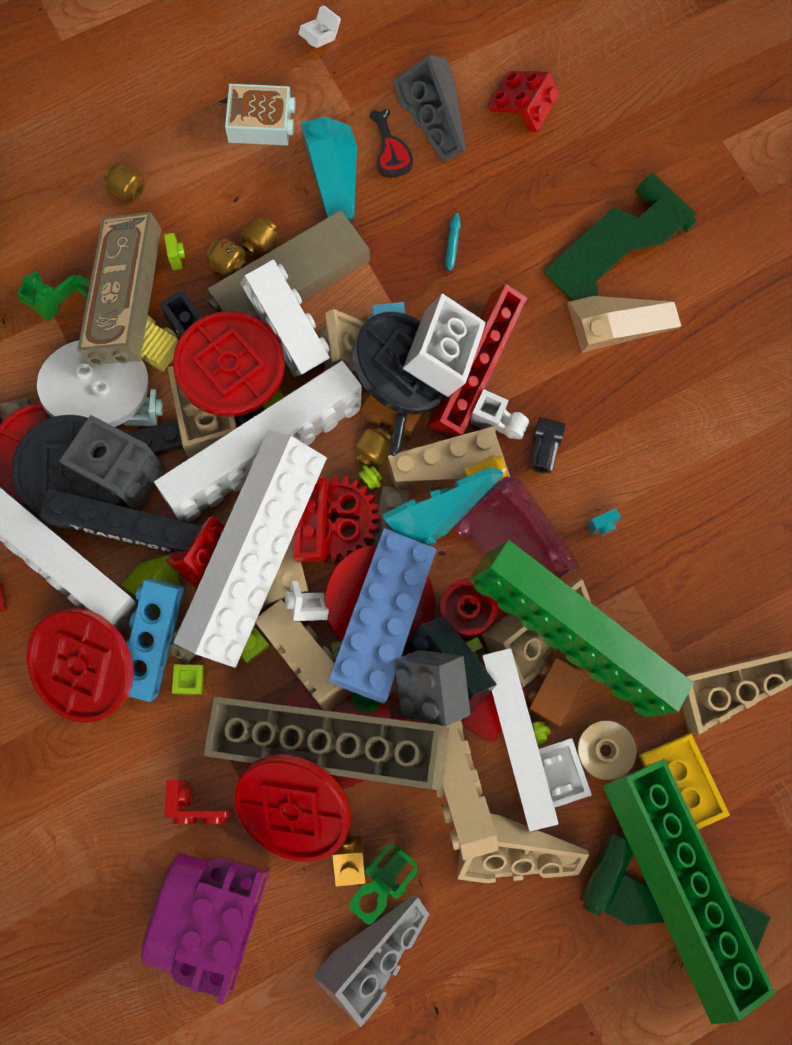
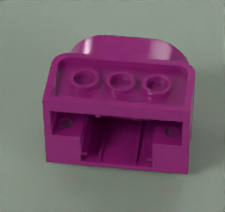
[141,853,270,1004]

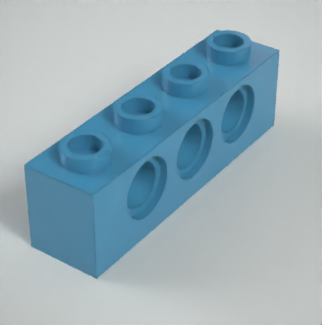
[126,578,185,702]

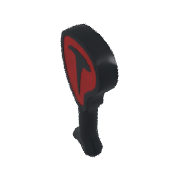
[369,109,413,178]

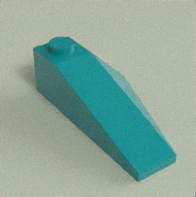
[301,117,357,221]
[383,468,504,547]

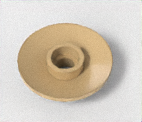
[578,721,636,780]

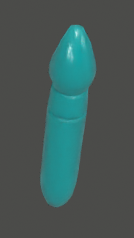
[445,213,461,271]

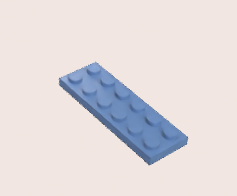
[328,528,436,704]

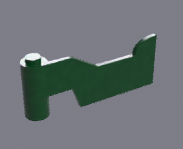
[543,173,698,301]
[580,833,771,953]

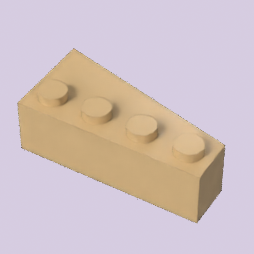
[388,427,510,490]
[255,599,353,711]
[682,650,792,735]
[434,720,499,861]

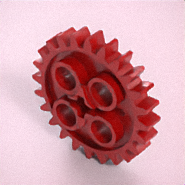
[294,475,381,565]

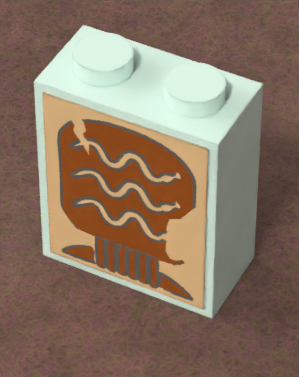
[225,84,296,145]

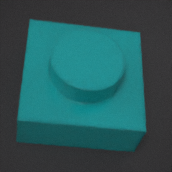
[586,508,621,536]

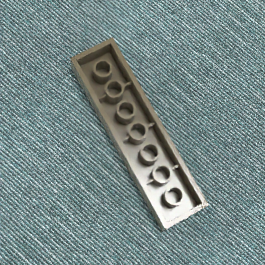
[204,697,449,791]

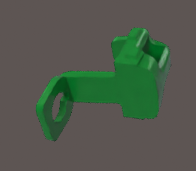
[17,271,90,321]
[348,844,418,925]

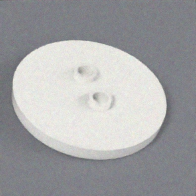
[37,340,149,427]

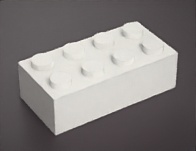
[240,259,330,377]

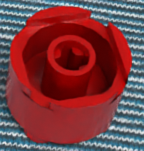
[438,578,498,640]

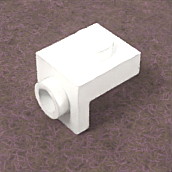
[299,5,341,48]
[285,581,329,621]

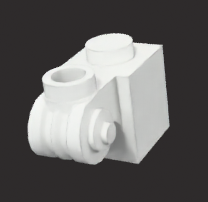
[470,390,529,439]

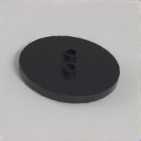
[352,312,446,415]
[12,415,119,519]

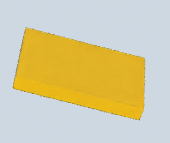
[637,733,730,829]

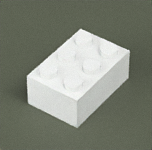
[403,294,486,397]

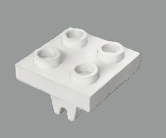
[539,738,592,808]

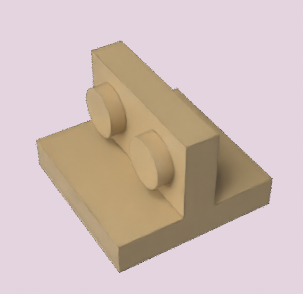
[320,309,365,371]

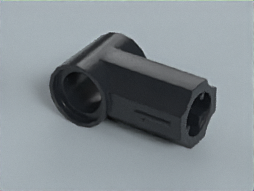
[528,417,566,474]

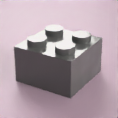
[394,650,470,726]

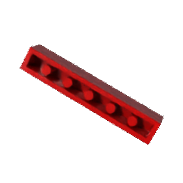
[427,284,527,439]

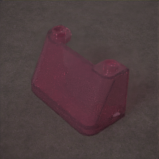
[455,477,580,580]

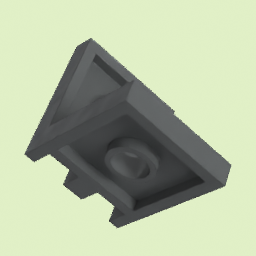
[59,415,165,511]

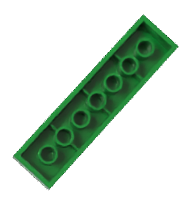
[469,540,694,718]
[603,759,776,1025]

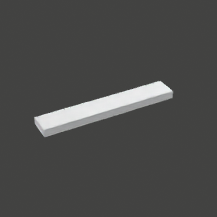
[482,648,559,832]

